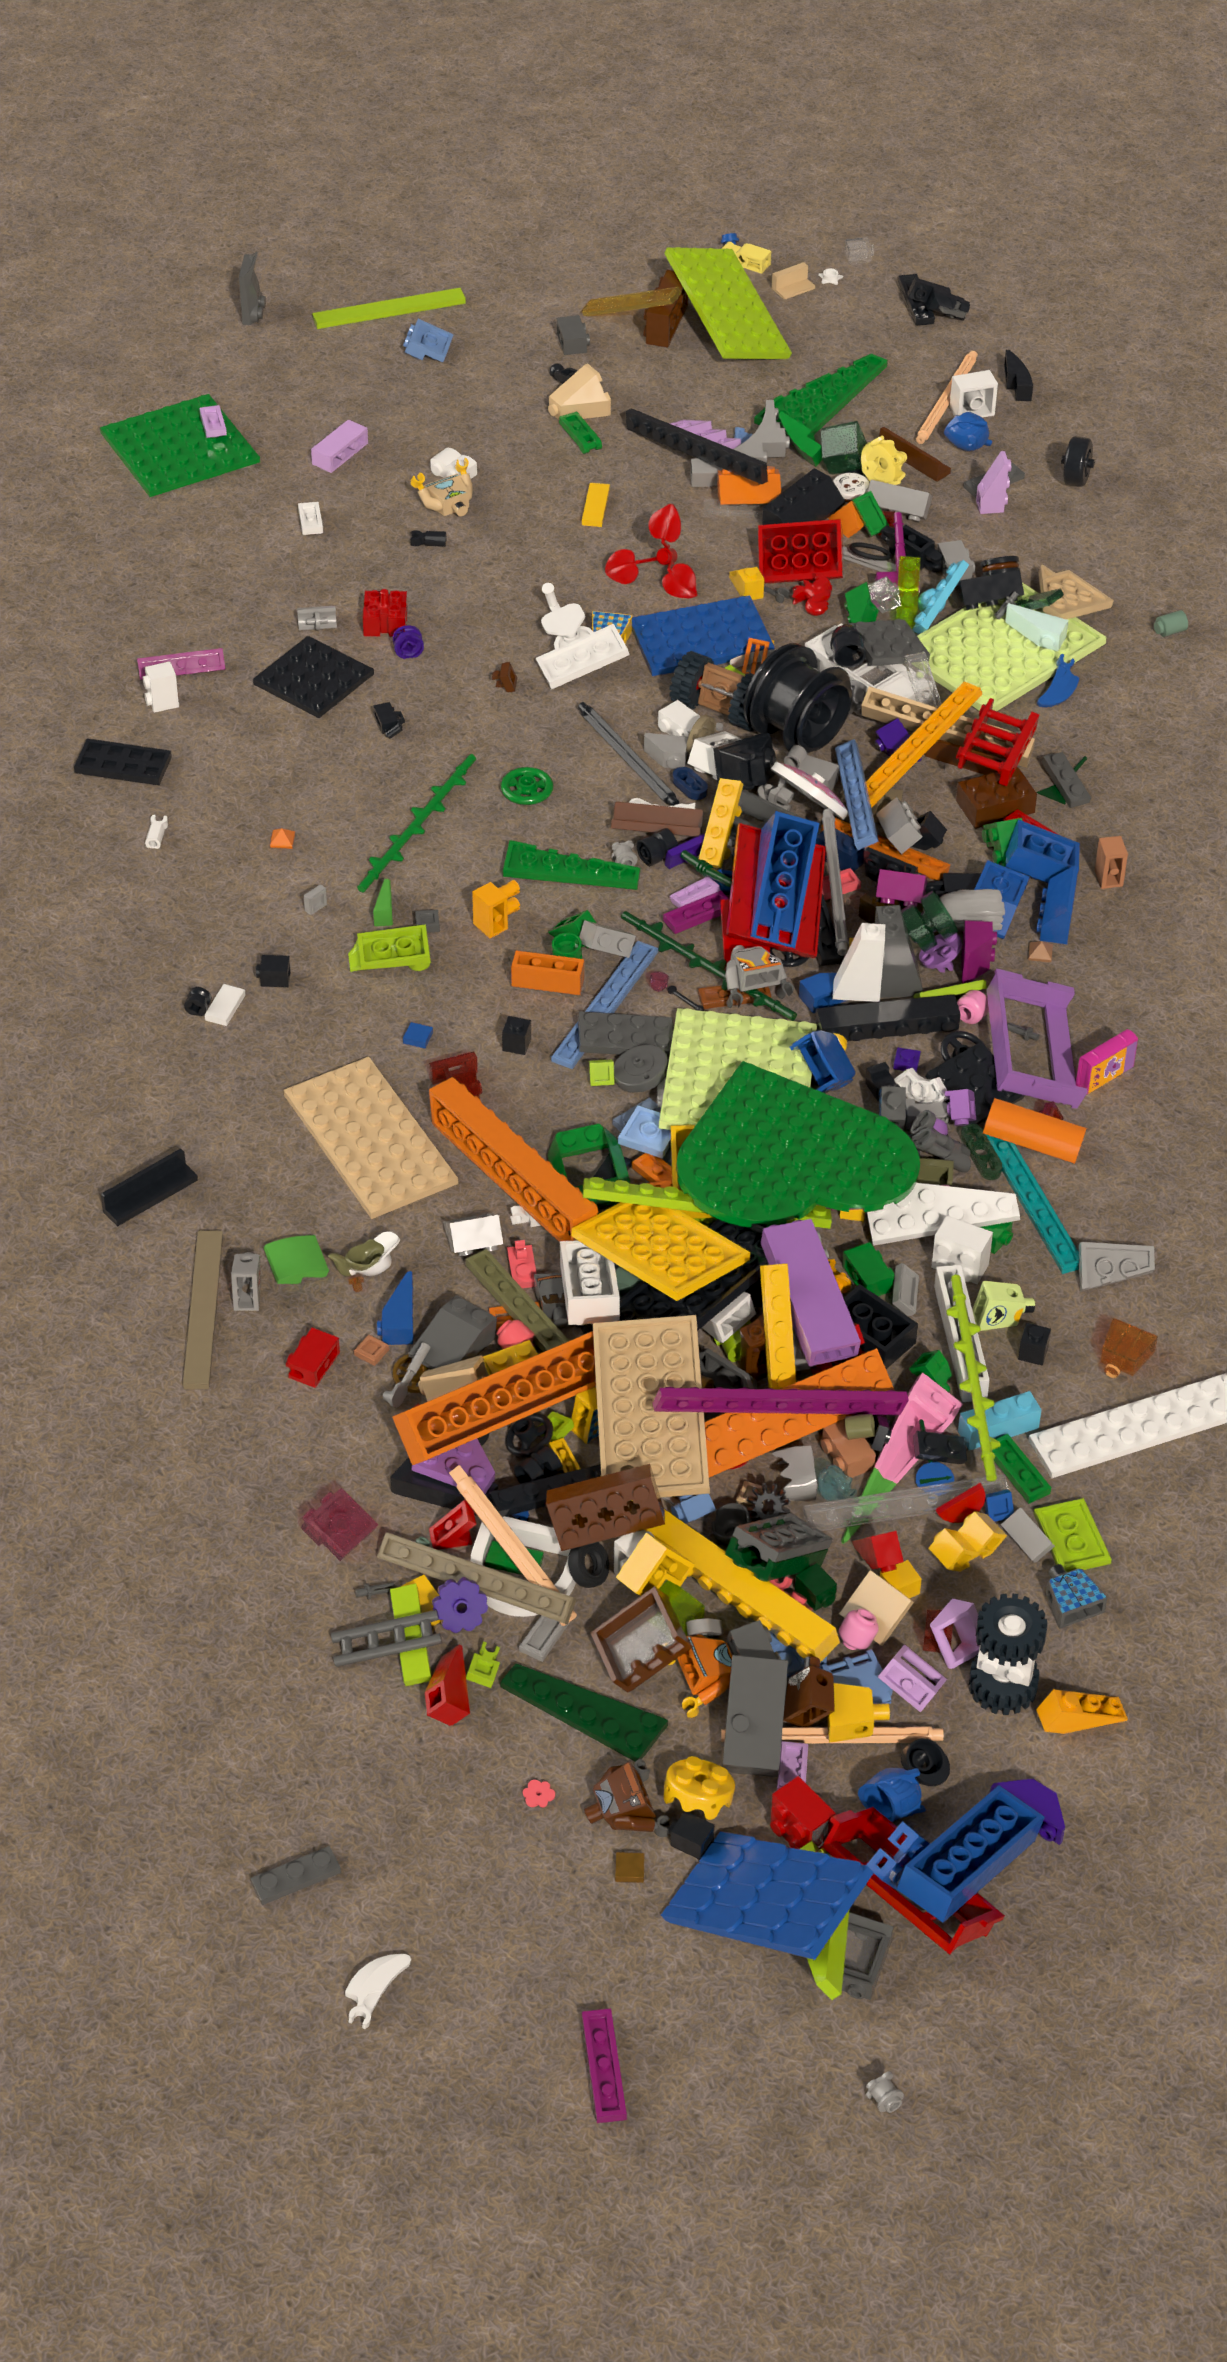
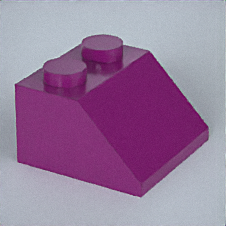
[876,869,928,907]
[961,920,997,984]

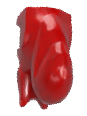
[792,572,832,616]

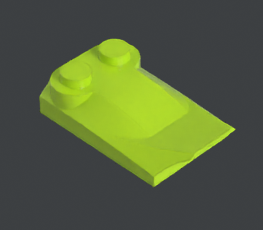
[348,924,431,972]

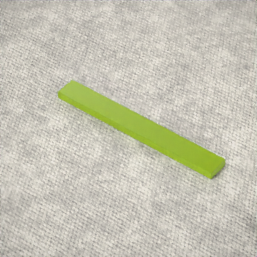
[312,288,466,329]

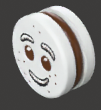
[833,473,870,507]

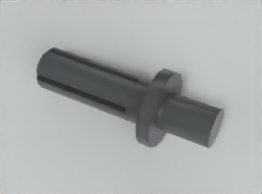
[994,591,1019,620]
[1007,1022,1040,1041]
[355,1582,396,1599]

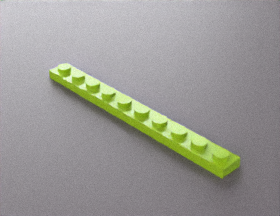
[583,1177,832,1229]

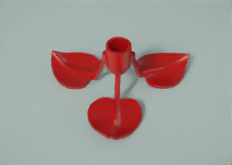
[605,504,698,599]

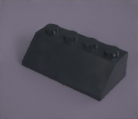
[762,468,845,525]

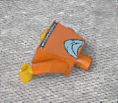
[663,1634,732,1718]

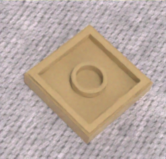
[839,1570,914,1646]

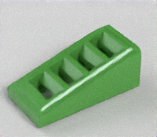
[373,879,393,926]

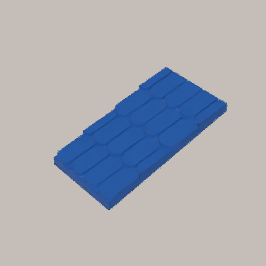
[661,1832,874,1960]

